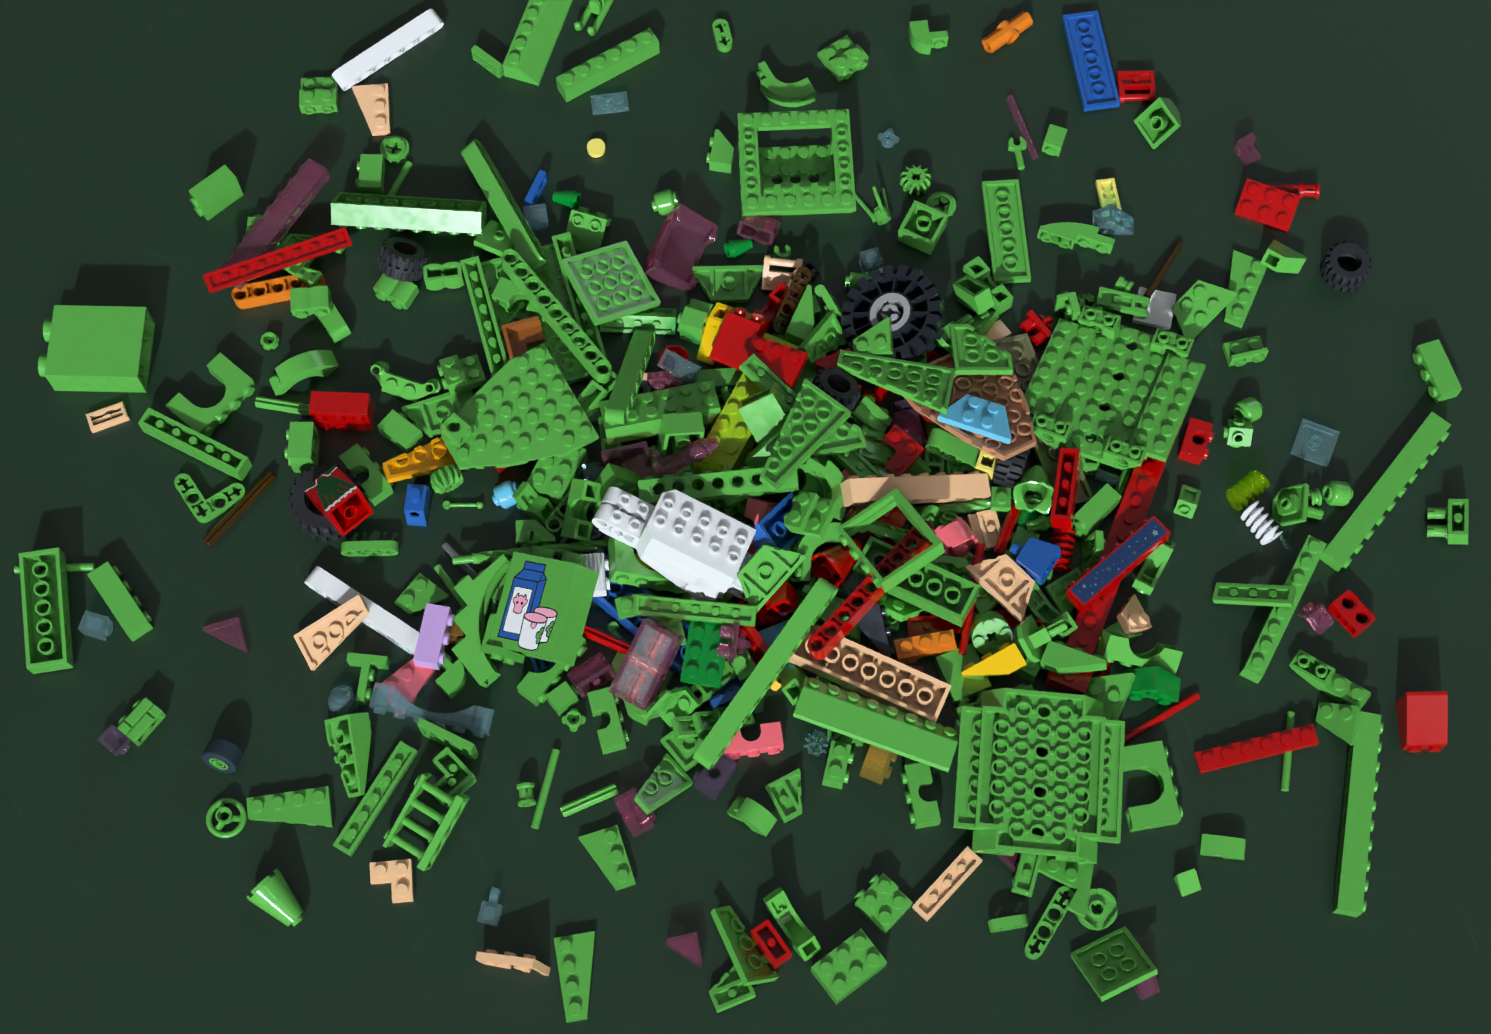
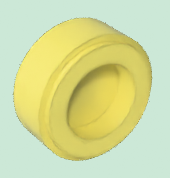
[587,138,606,158]

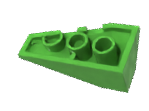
[324,712,371,798]

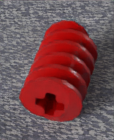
[1050,529,1076,573]

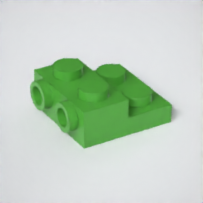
[817,35,869,82]
[299,77,338,114]
[437,354,487,396]
[784,491,839,539]
[854,873,913,934]

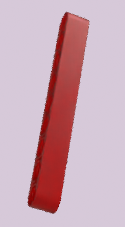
[807,520,934,660]

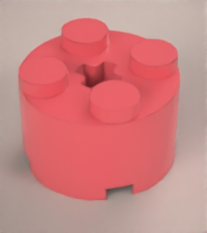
[934,517,978,558]

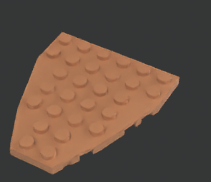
[904,336,1036,461]

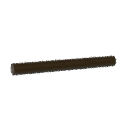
[1143,241,1183,299]

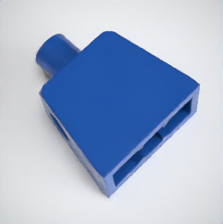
[404,484,432,527]
[1010,538,1061,585]

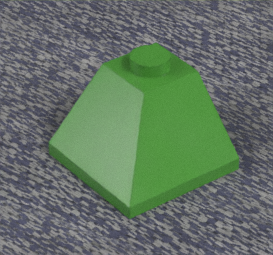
[1134,97,1181,149]

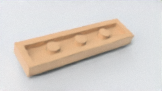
[912,846,983,921]

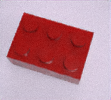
[309,391,375,432]

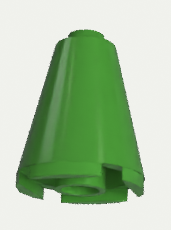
[246,868,304,927]

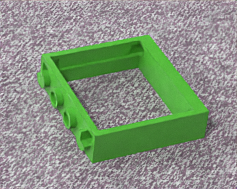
[838,488,945,593]

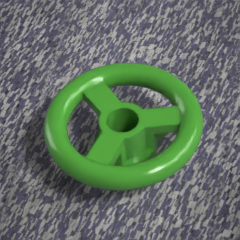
[206,798,247,838]

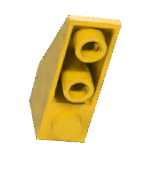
[696,302,734,365]
[961,642,1027,677]

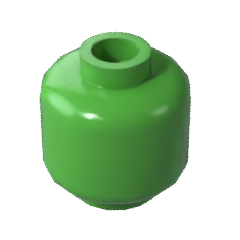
[651,189,680,216]
[1233,397,1262,423]
[1322,480,1353,506]

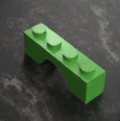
[1096,629,1183,675]
[517,637,587,706]

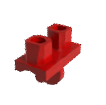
[1020,310,1054,347]

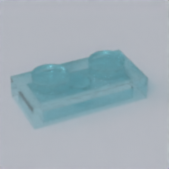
[590,91,629,115]

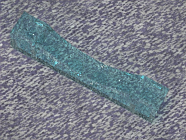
[369,682,495,738]

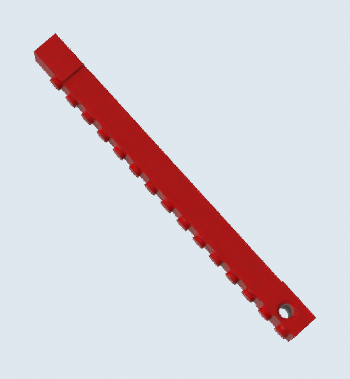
[1044,457,1167,695]

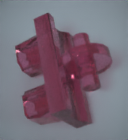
[717,622,751,663]

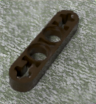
[770,267,812,335]

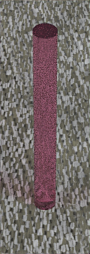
[1006,95,1039,160]

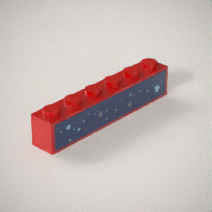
[1065,516,1171,613]

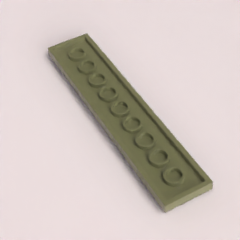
[992,333,1093,507]

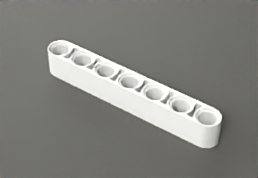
[332,9,444,91]
[304,566,419,655]

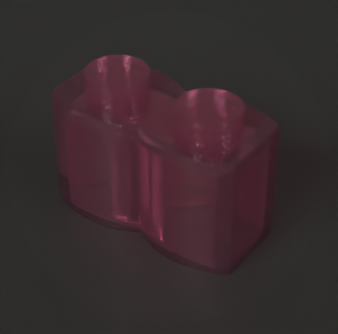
[737,215,781,245]

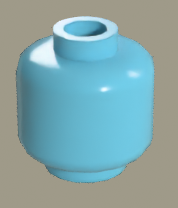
[492,480,519,509]

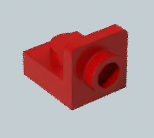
[863,385,889,407]

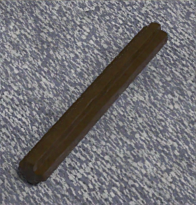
[203,471,276,547]

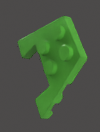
[277,234,345,287]
[1012,855,1094,918]

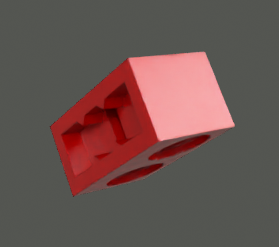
[1327,589,1377,639]

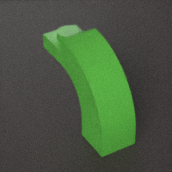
[757,61,816,107]
[269,350,339,396]
[799,457,847,522]
[792,522,843,582]
[1132,540,1176,595]
[1027,582,1078,640]
[763,887,822,962]

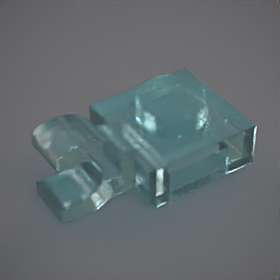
[477,887,503,927]

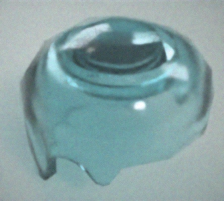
[328,685,358,717]

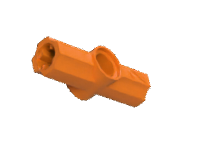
[982,11,1033,53]

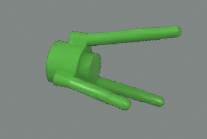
[855,186,892,225]

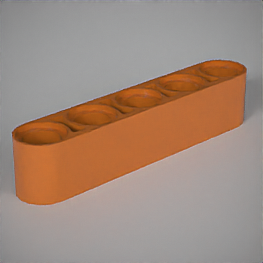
[231,274,327,309]

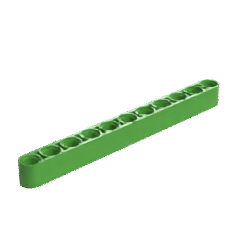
[693,577,838,770]

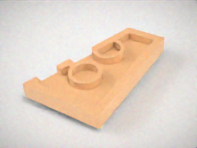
[351,83,391,136]
[475,949,550,976]

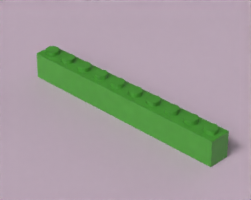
[1320,412,1451,572]
[1332,711,1384,917]

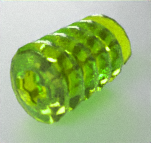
[1226,470,1270,511]

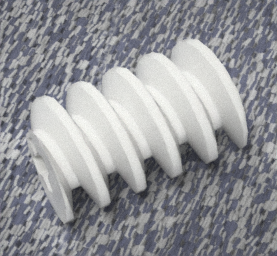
[1241,501,1283,545]

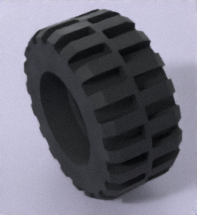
[288,463,366,542]

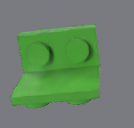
[643,686,702,731]

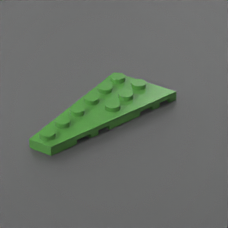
[759,378,851,492]

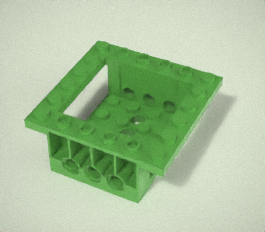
[738,109,856,217]

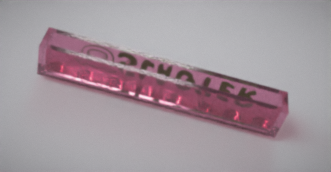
[220,158,330,291]

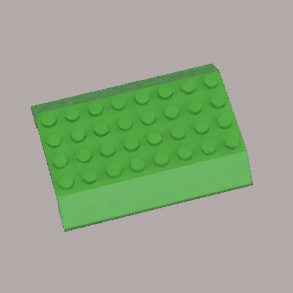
[460,232,607,384]

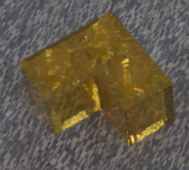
[859,744,898,785]

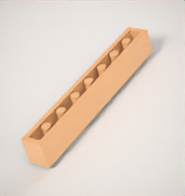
[840,471,991,507]

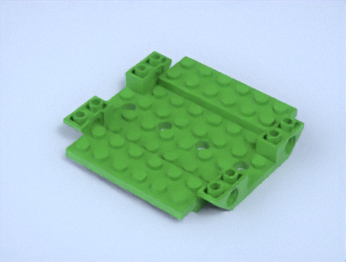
[1024,305,1206,470]
[953,688,1125,864]

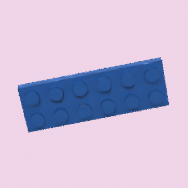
[1062,10,1120,112]

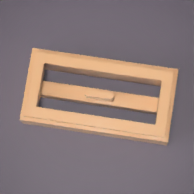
[86,401,130,433]

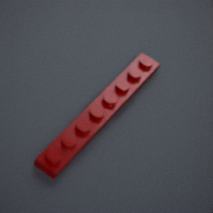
[203,227,353,294]

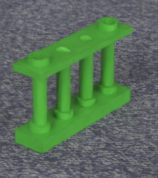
[382,773,470,871]

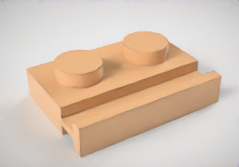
[967,509,1001,551]

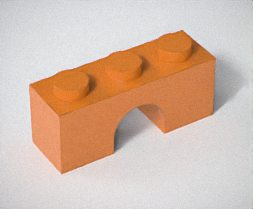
[893,629,957,664]

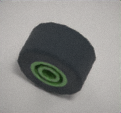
[202,738,243,773]

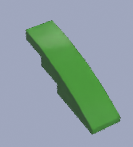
[670,707,755,739]

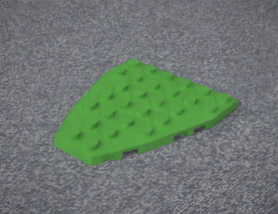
[441,343,599,470]

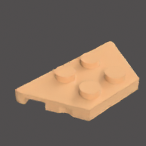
[965,554,1035,623]

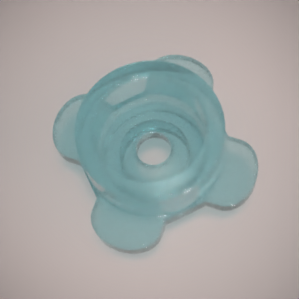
[877,128,899,148]

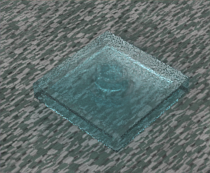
[1290,419,1340,467]

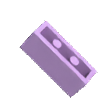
[413,603,455,670]

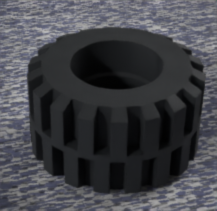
[377,237,428,282]
[1320,240,1373,293]
[812,367,861,412]
[992,448,1031,489]

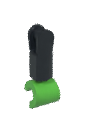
[772,245,821,281]

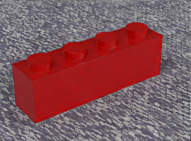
[1050,448,1082,530]

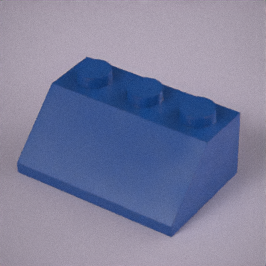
[754,492,802,550]

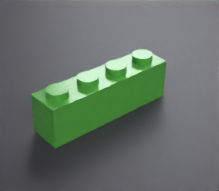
[87,561,153,642]

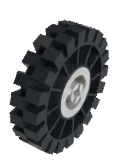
[840,265,947,362]

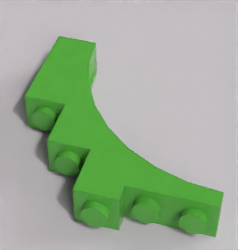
[451,554,511,688]

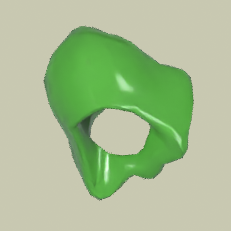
[1013,465,1054,514]

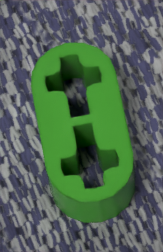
[712,19,732,52]
[988,914,1028,932]

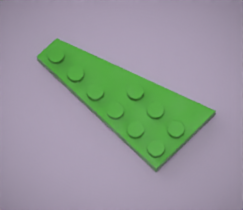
[837,350,955,415]

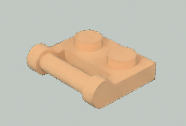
[762,255,803,293]

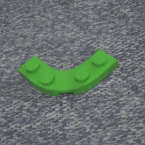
[615,594,686,649]

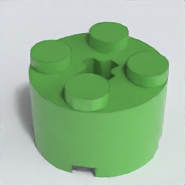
[970,611,1012,655]

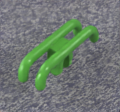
[574,0,614,36]

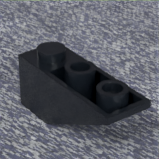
[856,600,896,659]

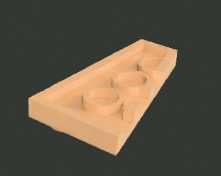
[294,594,370,671]

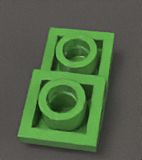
[1200,834,1246,860]

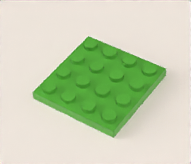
[560,241,661,326]

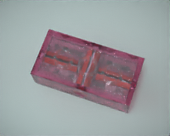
[608,618,685,710]

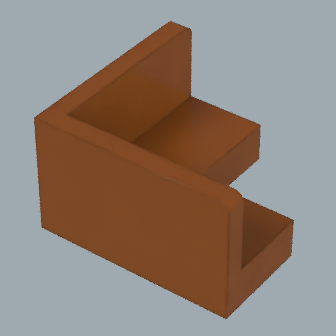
[501,316,545,360]

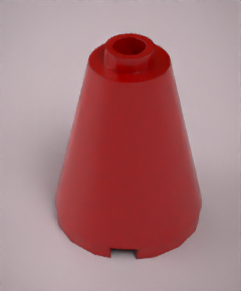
[811,538,863,587]

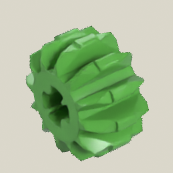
[900,164,931,196]
[429,464,464,494]

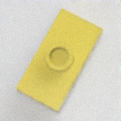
[1095,178,1121,216]

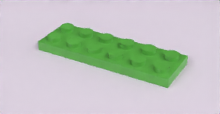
[981,179,1031,284]

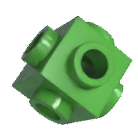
[1222,418,1253,448]

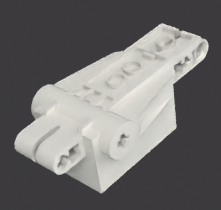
[592,487,756,602]

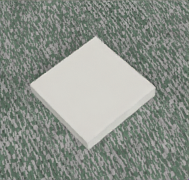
[1132,287,1177,330]

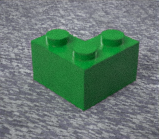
[1124,666,1181,705]

